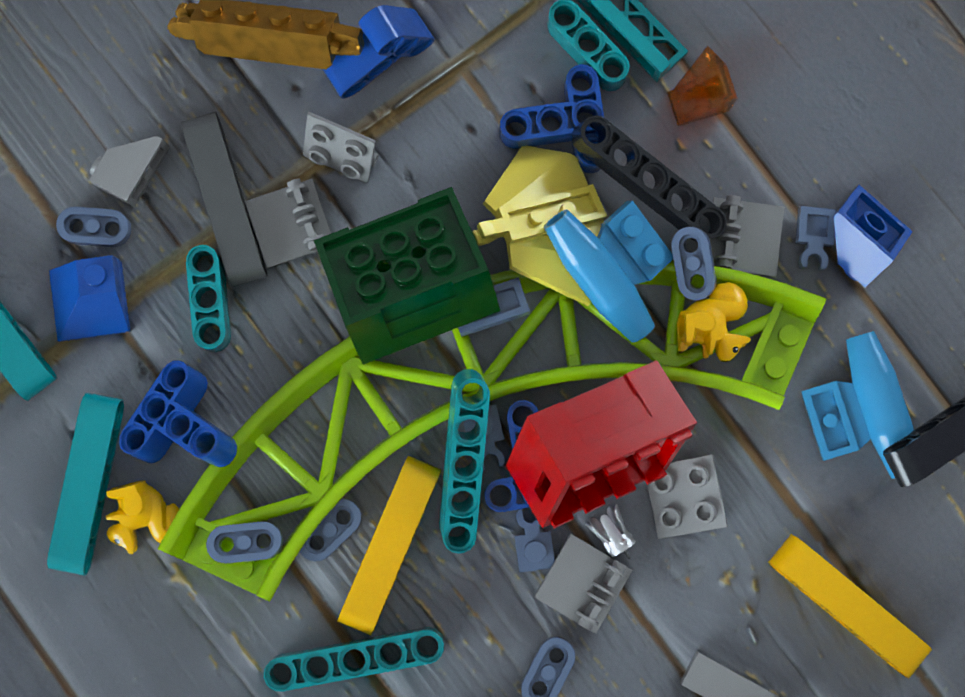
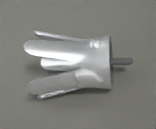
[585,504,636,559]

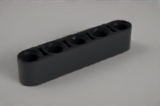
[572,116,727,242]
[882,397,965,487]

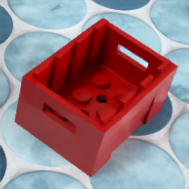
[506,360,697,529]

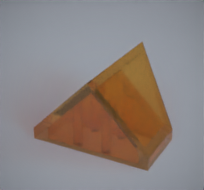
[667,45,738,126]

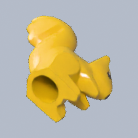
[677,282,751,362]
[105,480,179,554]

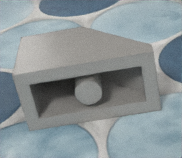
[89,136,170,208]

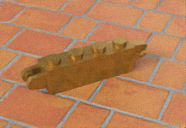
[167,0,364,69]

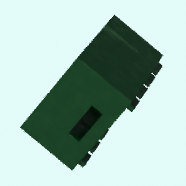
[314,187,501,365]

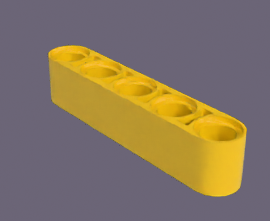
[337,455,442,636]
[768,534,932,679]

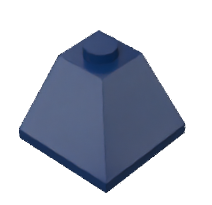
[833,185,912,287]
[49,255,130,342]

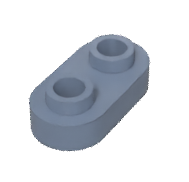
[56,207,132,247]
[671,227,716,300]
[300,499,362,561]
[206,522,283,564]
[521,636,575,697]

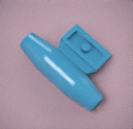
[544,200,673,342]
[801,331,914,479]

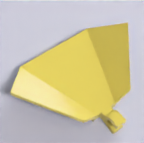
[472,146,607,306]

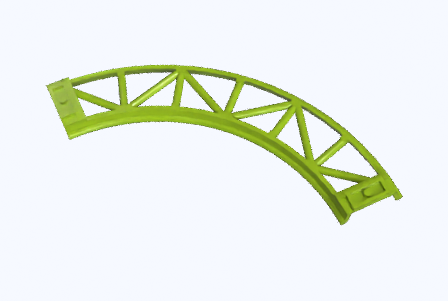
[158,260,827,602]

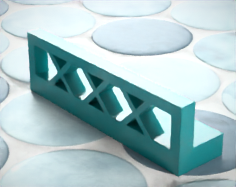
[577,0,688,82]

